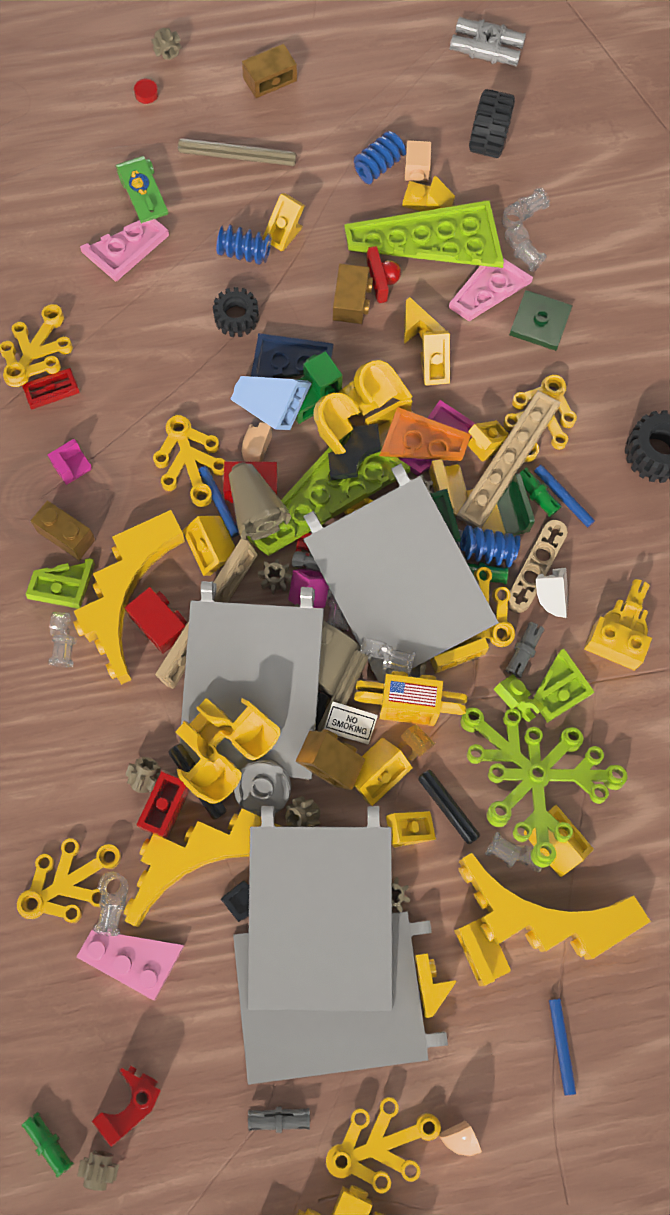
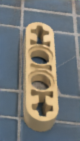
[508,520,568,613]

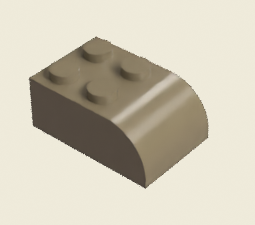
[295,604,363,698]

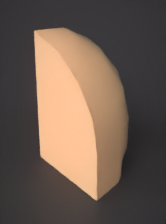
[241,422,272,462]
[438,1120,481,1156]

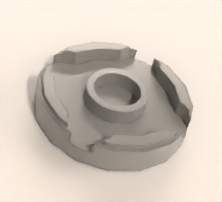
[234,759,291,817]

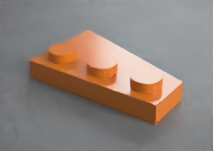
[379,407,471,461]

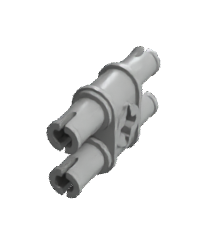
[450,17,526,67]

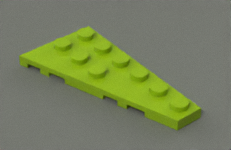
[344,200,504,268]
[247,431,411,556]

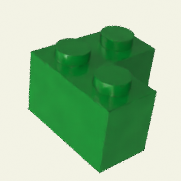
[295,351,343,424]

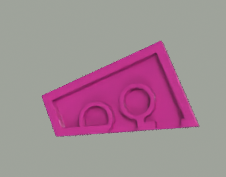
[399,400,476,477]

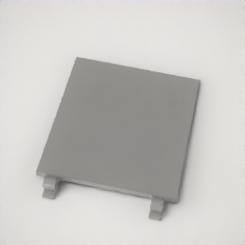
[304,464,499,683]
[180,581,324,779]
[248,806,392,1011]
[233,911,448,1085]

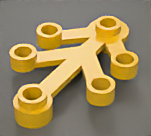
[0,304,73,387]
[503,375,577,462]
[153,415,225,507]
[467,567,515,647]
[17,838,121,923]
[326,1097,441,1193]

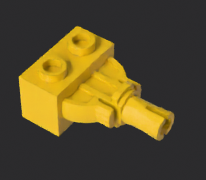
[584,579,652,671]

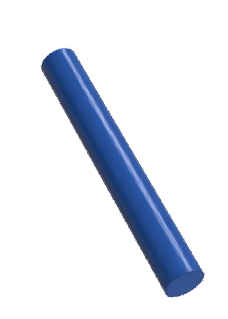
[534,464,595,528]
[199,466,240,538]
[549,999,576,1095]

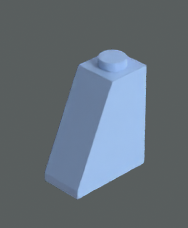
[231,376,311,430]

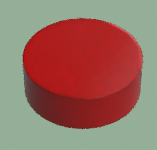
[134,79,158,104]

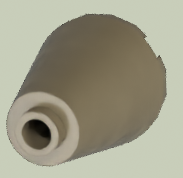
[229,462,291,540]

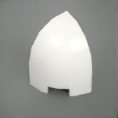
[536,568,568,618]

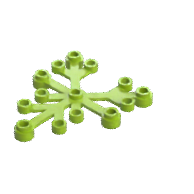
[460,707,628,867]

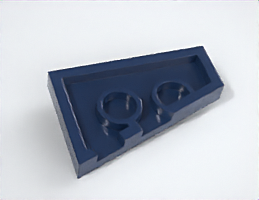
[251,333,334,378]

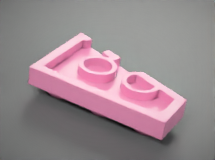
[80,219,169,282]
[449,258,533,321]
[77,930,185,1000]

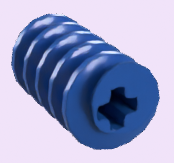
[354,131,406,185]
[216,224,271,265]
[460,525,521,568]

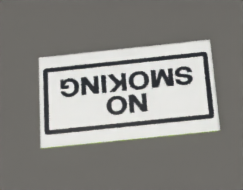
[324,702,378,745]

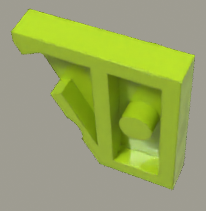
[26,558,95,609]
[533,649,594,723]

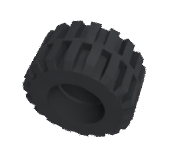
[469,89,515,159]
[625,410,670,483]

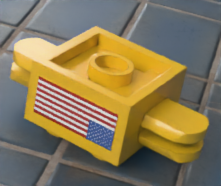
[354,671,467,726]

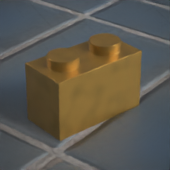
[242,44,297,98]
[333,264,373,324]
[30,500,96,561]
[296,729,365,790]

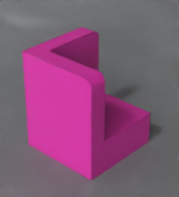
[47,439,92,485]
[288,569,329,608]

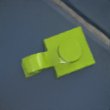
[494,674,545,722]

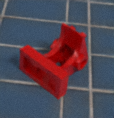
[92,1066,161,1147]

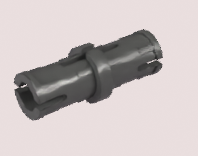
[505,622,545,678]
[248,1106,310,1133]

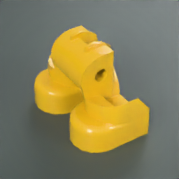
[313,360,412,454]
[176,698,281,804]

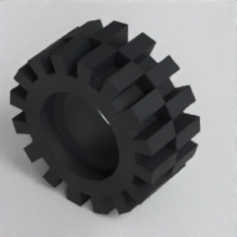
[213,287,259,337]

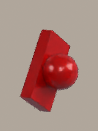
[366,246,401,304]

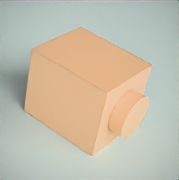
[404,140,431,182]

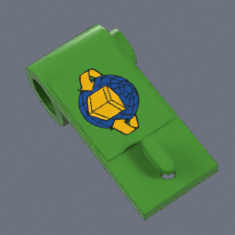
[115,156,169,224]

